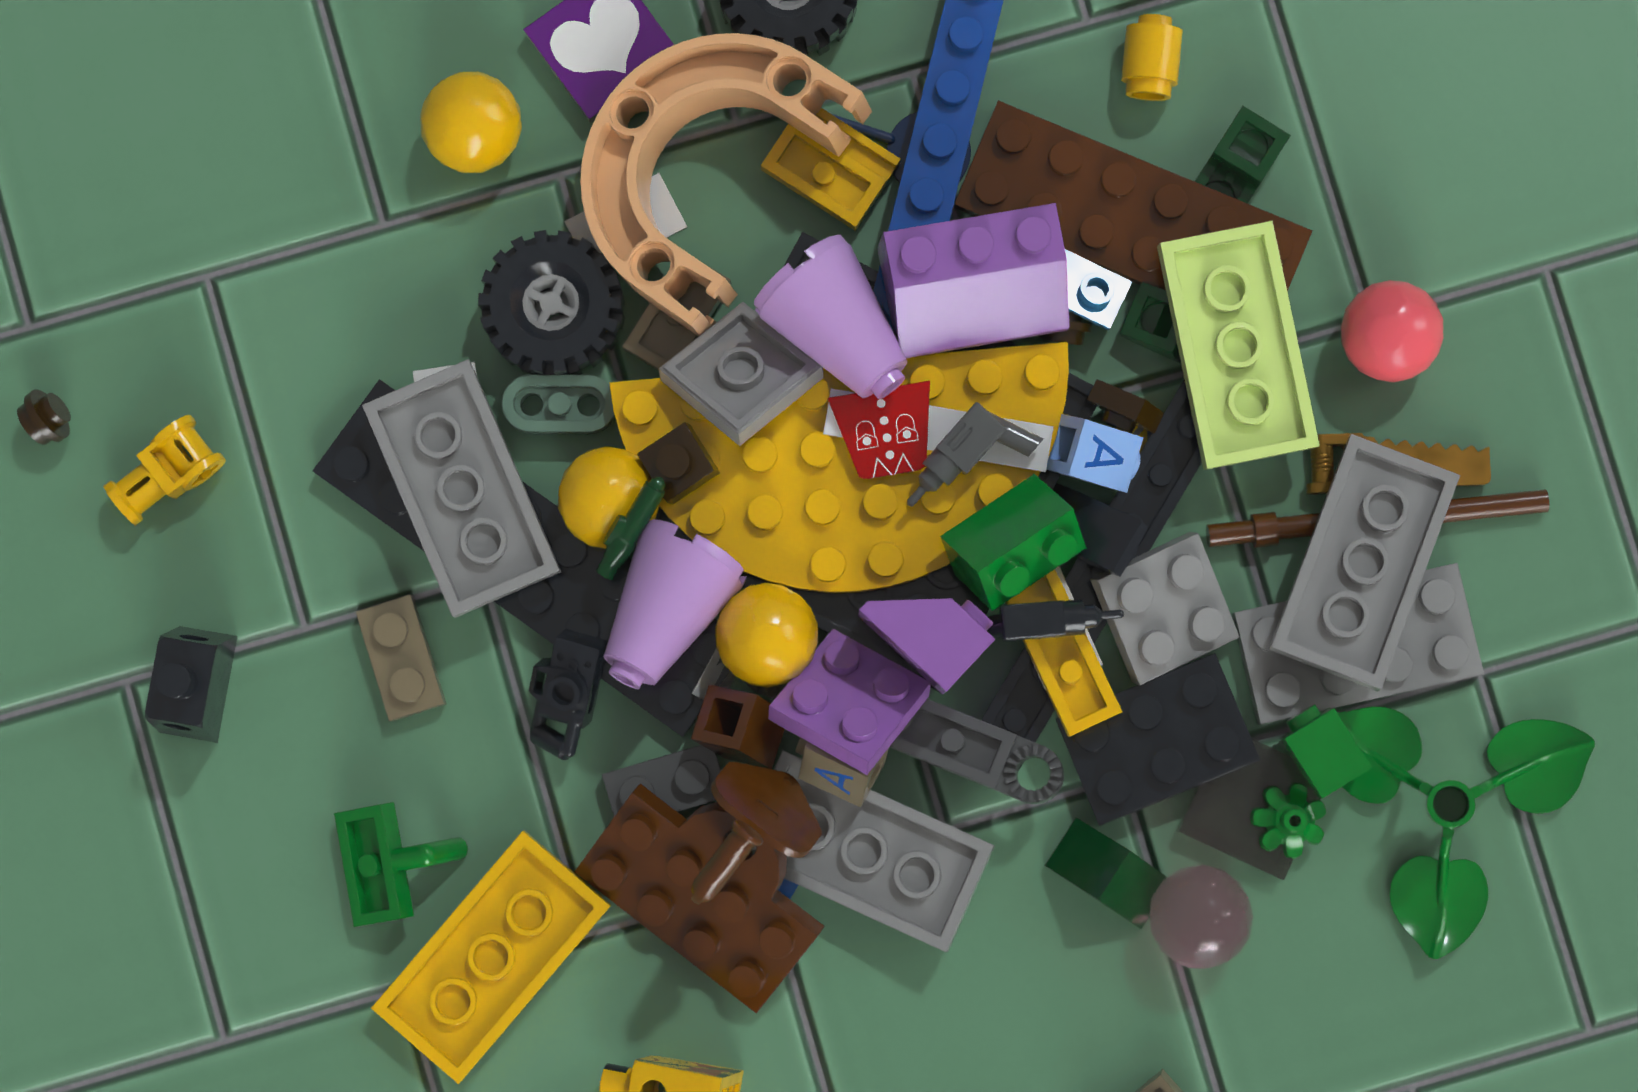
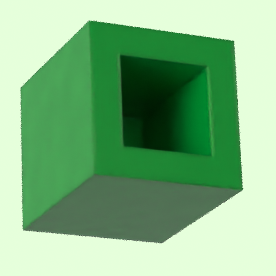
[1280,704,1372,799]

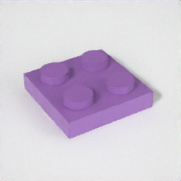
[768,629,931,775]

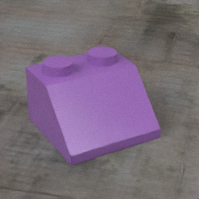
[858,598,995,695]

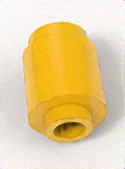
[1121,14,1183,101]

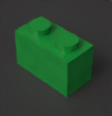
[940,474,1086,611]

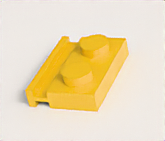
[761,108,901,231]

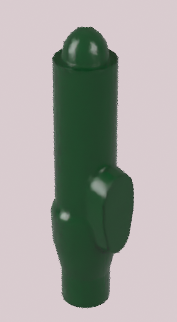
[596,477,666,580]

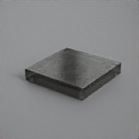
[1177,738,1321,880]

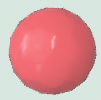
[1341,280,1443,383]

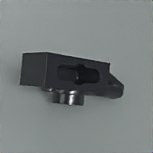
[528,629,608,760]

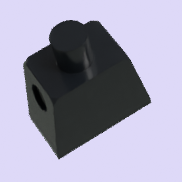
[145,626,237,743]

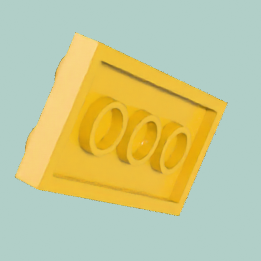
[371,830,612,1084]

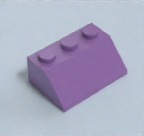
[877,203,1069,358]

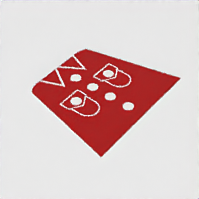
[828,381,930,479]

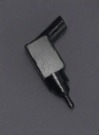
[987,599,1124,642]

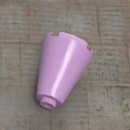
[754,234,907,399]
[604,519,747,689]

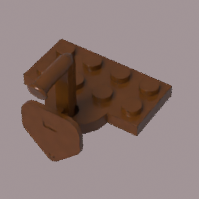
[574,762,825,1014]

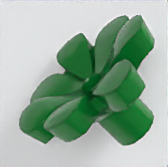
[1250,782,1326,858]

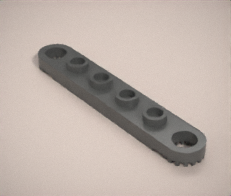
[745,682,1064,804]

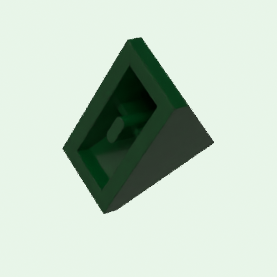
[1044,817,1172,929]

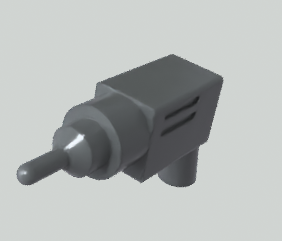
[907,402,1044,507]

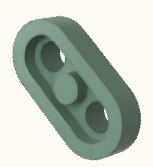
[502,375,615,435]

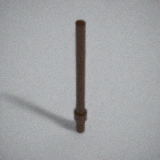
[1206,489,1550,548]

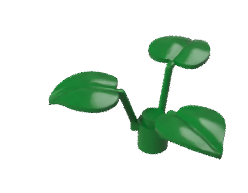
[1337,706,1595,959]

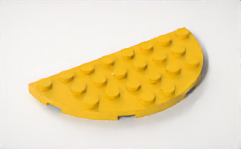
[609,342,1069,593]

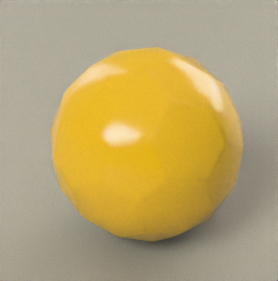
[420,71,522,173]
[558,446,659,549]
[715,583,818,687]

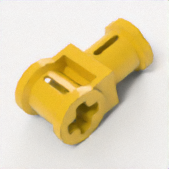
[103,415,226,526]

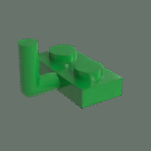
[334,802,468,927]

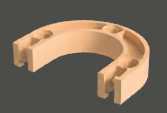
[580,33,872,337]

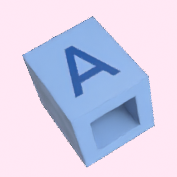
[1046,414,1144,493]

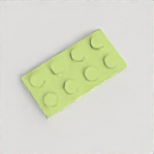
[1157,221,1320,470]

